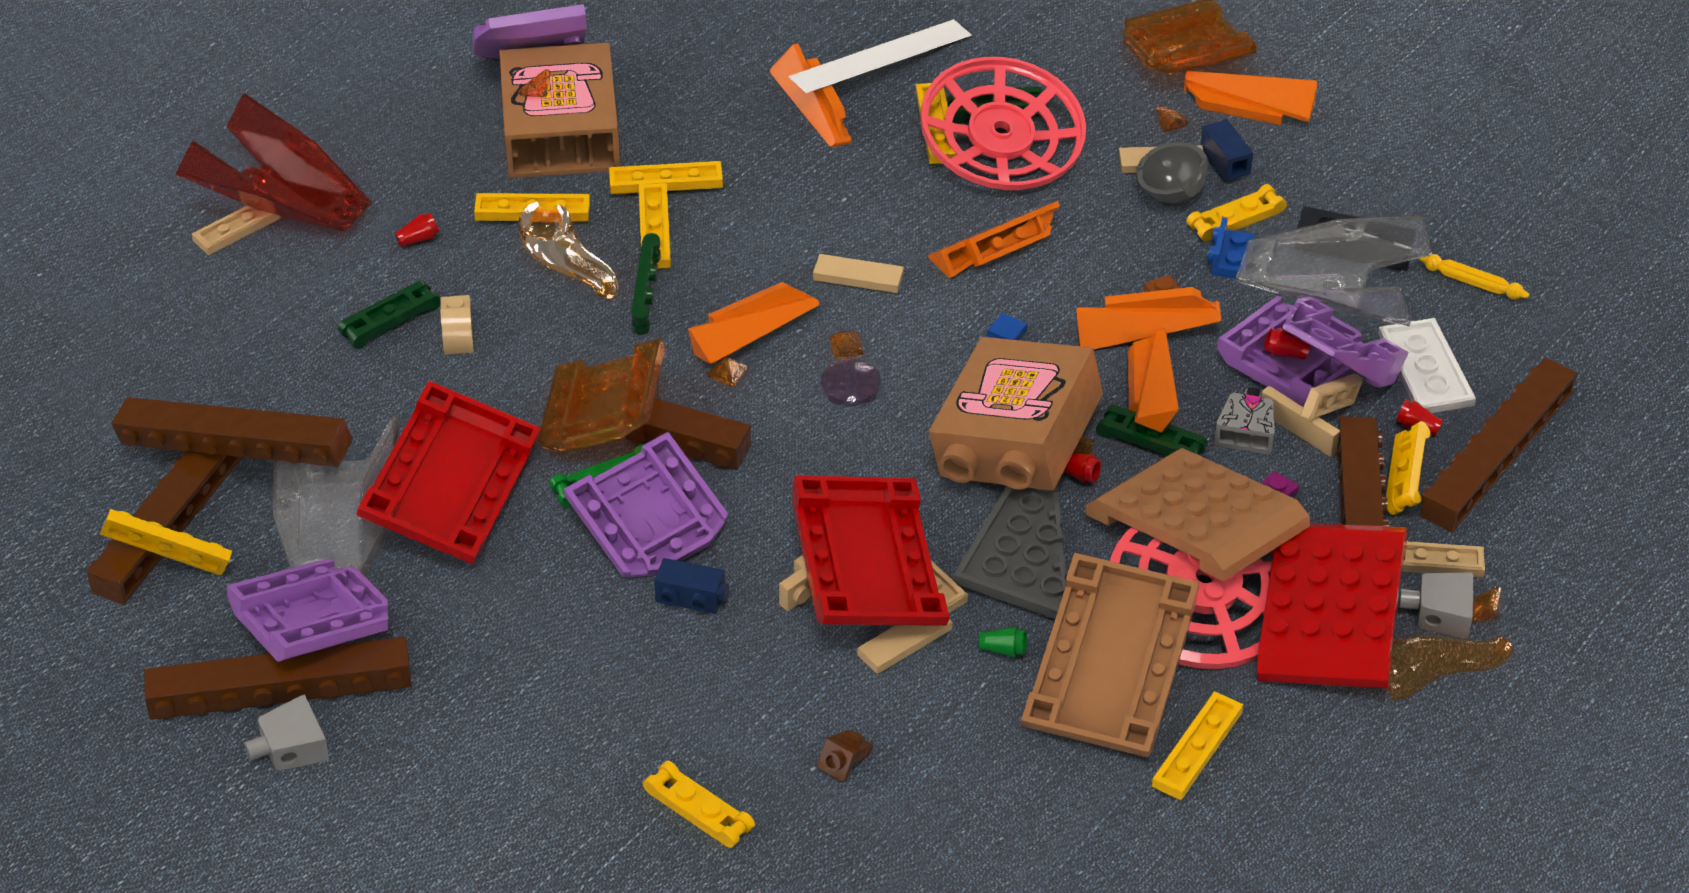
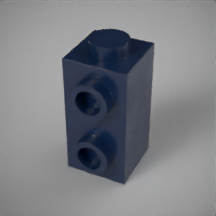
[1200,119,1253,181]
[654,558,729,614]

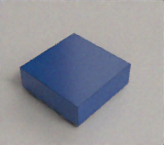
[987,313,1027,340]

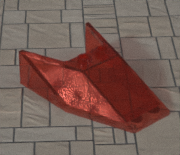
[175,93,372,232]

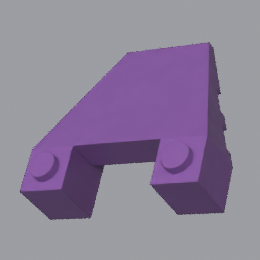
[1282,296,1409,388]

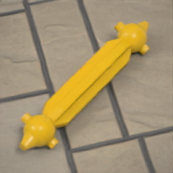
[1419,254,1529,300]

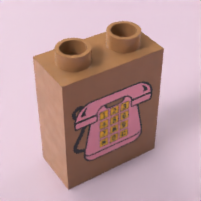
[499,43,620,178]
[928,337,1103,491]

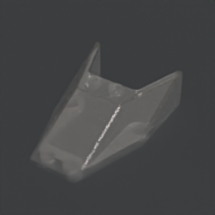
[1236,216,1432,327]
[273,415,401,577]

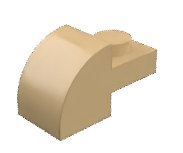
[440,295,474,355]
[779,555,812,611]

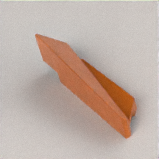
[770,43,852,147]
[1184,71,1318,125]
[927,201,1060,278]
[688,282,820,364]
[1076,287,1221,350]
[1128,329,1179,433]

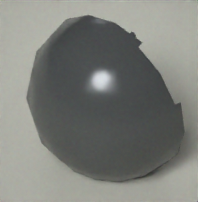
[1136,142,1208,204]

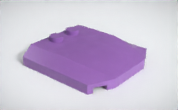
[472,4,587,59]
[1217,296,1363,405]
[563,432,728,578]
[227,558,388,662]

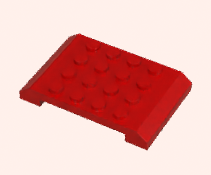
[356,381,541,564]
[793,475,950,626]
[1257,523,1408,689]

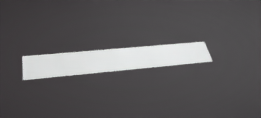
[788,19,972,93]

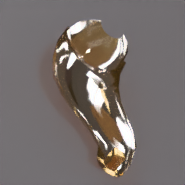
[518,202,619,299]
[1368,634,1514,700]

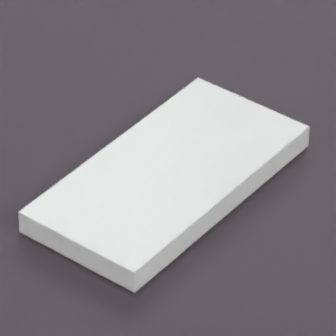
[1378,318,1476,413]

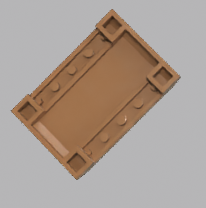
[1086,448,1310,581]
[1021,553,1199,758]

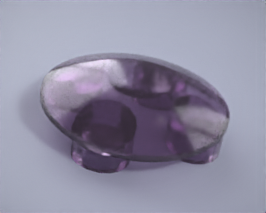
[821,359,881,404]

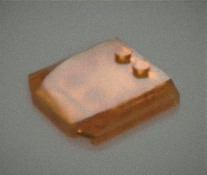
[1124,0,1257,75]
[538,338,666,452]

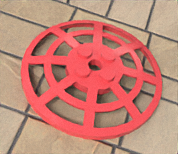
[920,57,1086,190]
[1110,527,1274,669]

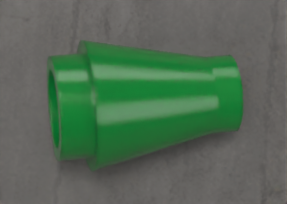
[979,626,1028,658]

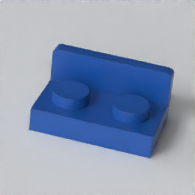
[1207,217,1255,280]

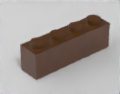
[624,394,751,470]

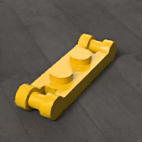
[1186,184,1287,242]
[1386,422,1430,515]
[642,761,755,848]

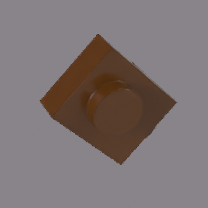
[817,730,873,781]

